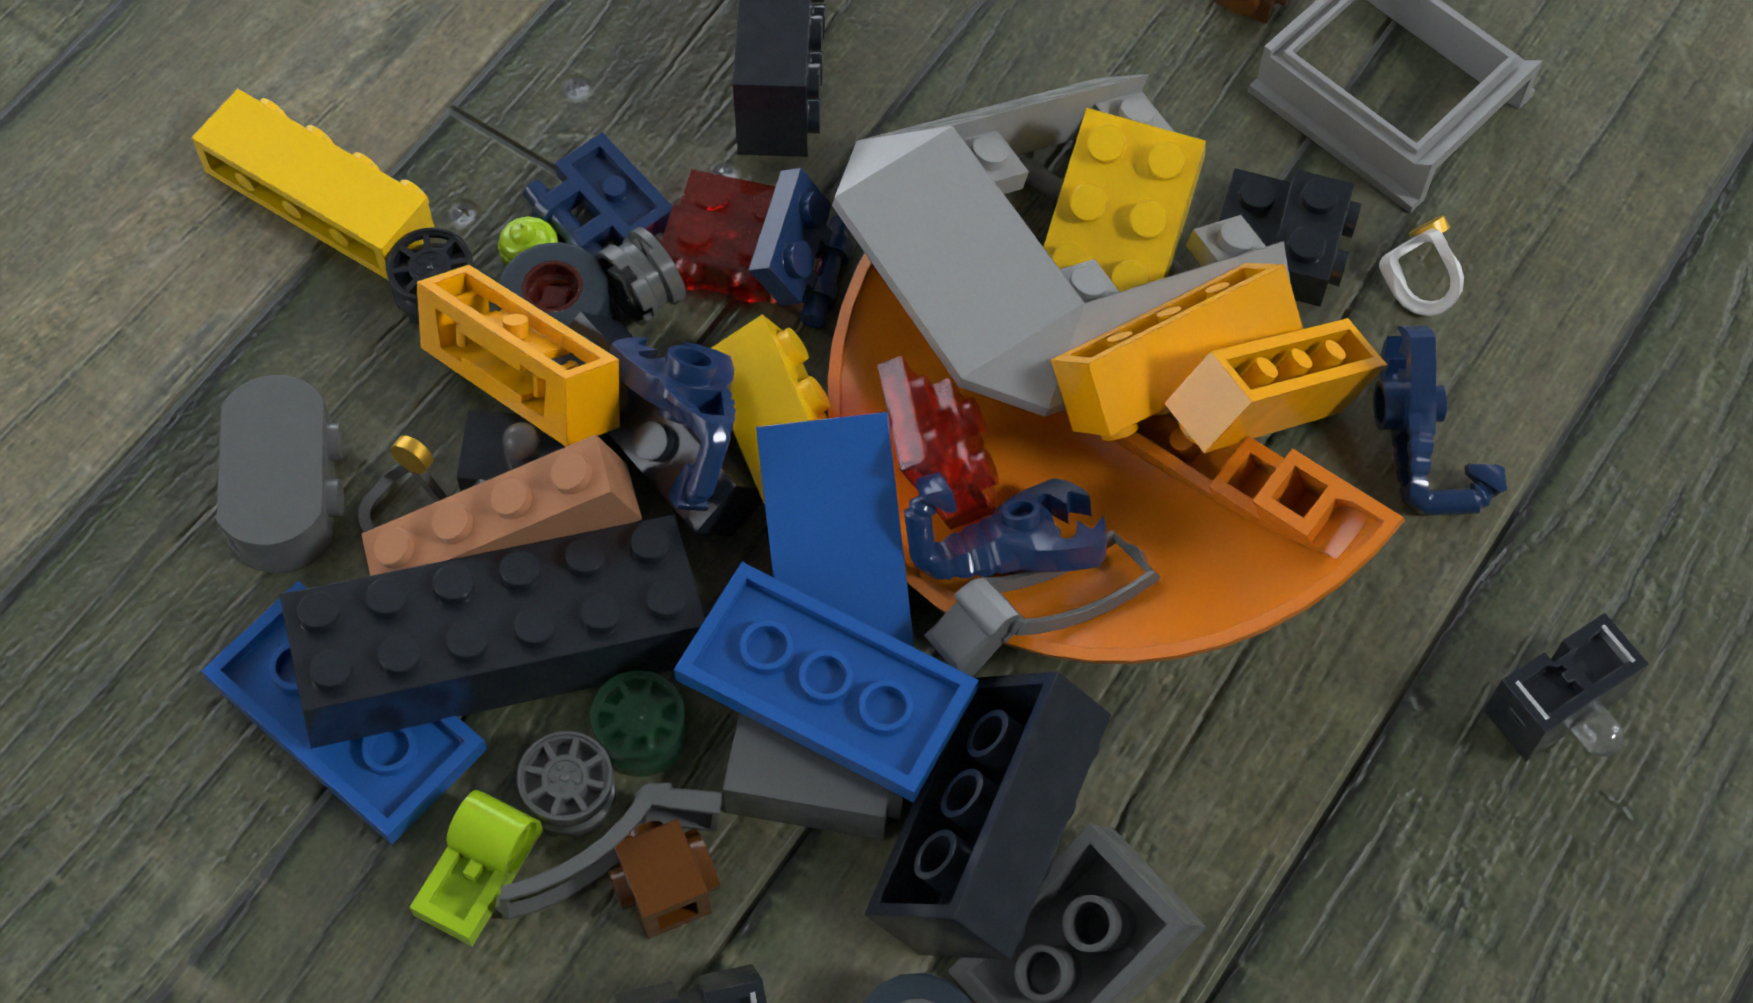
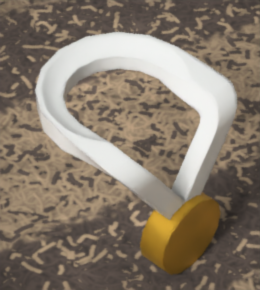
[1379,215,1464,316]

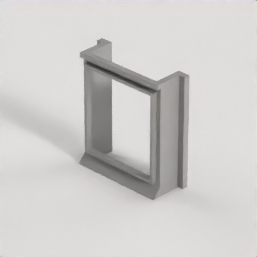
[1248,0,1543,213]

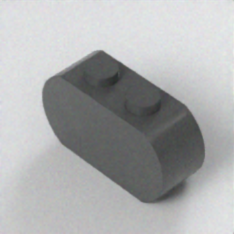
[216,375,345,573]

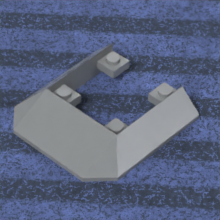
[832,74,1291,417]

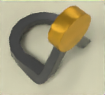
[358,435,447,533]

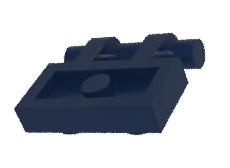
[523,132,676,257]
[749,168,853,328]

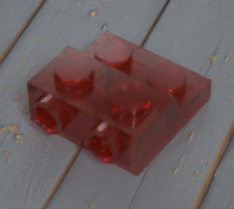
[661,169,778,304]
[878,356,999,530]

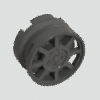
[595,227,686,326]
[517,731,617,838]

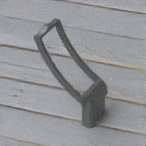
[925,530,1161,677]
[495,783,722,920]

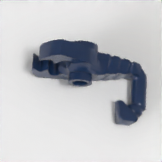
[1373,325,1507,515]
[609,337,736,511]
[904,472,1107,579]

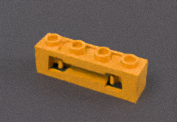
[417,265,620,447]

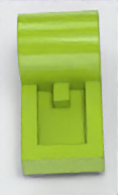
[409,790,543,946]

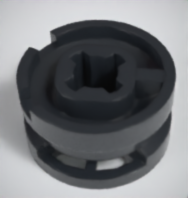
[386,227,474,323]

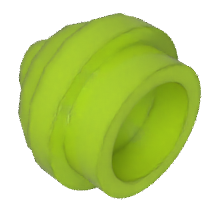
[498,216,558,266]

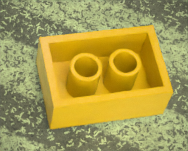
[1043,108,1206,292]

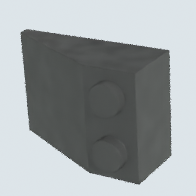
[948,823,1207,1003]

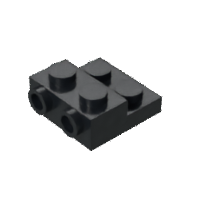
[1219,168,1362,307]

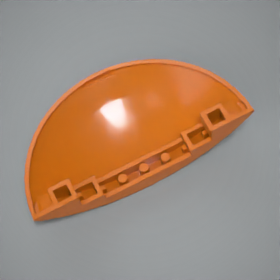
[828,253,1405,664]

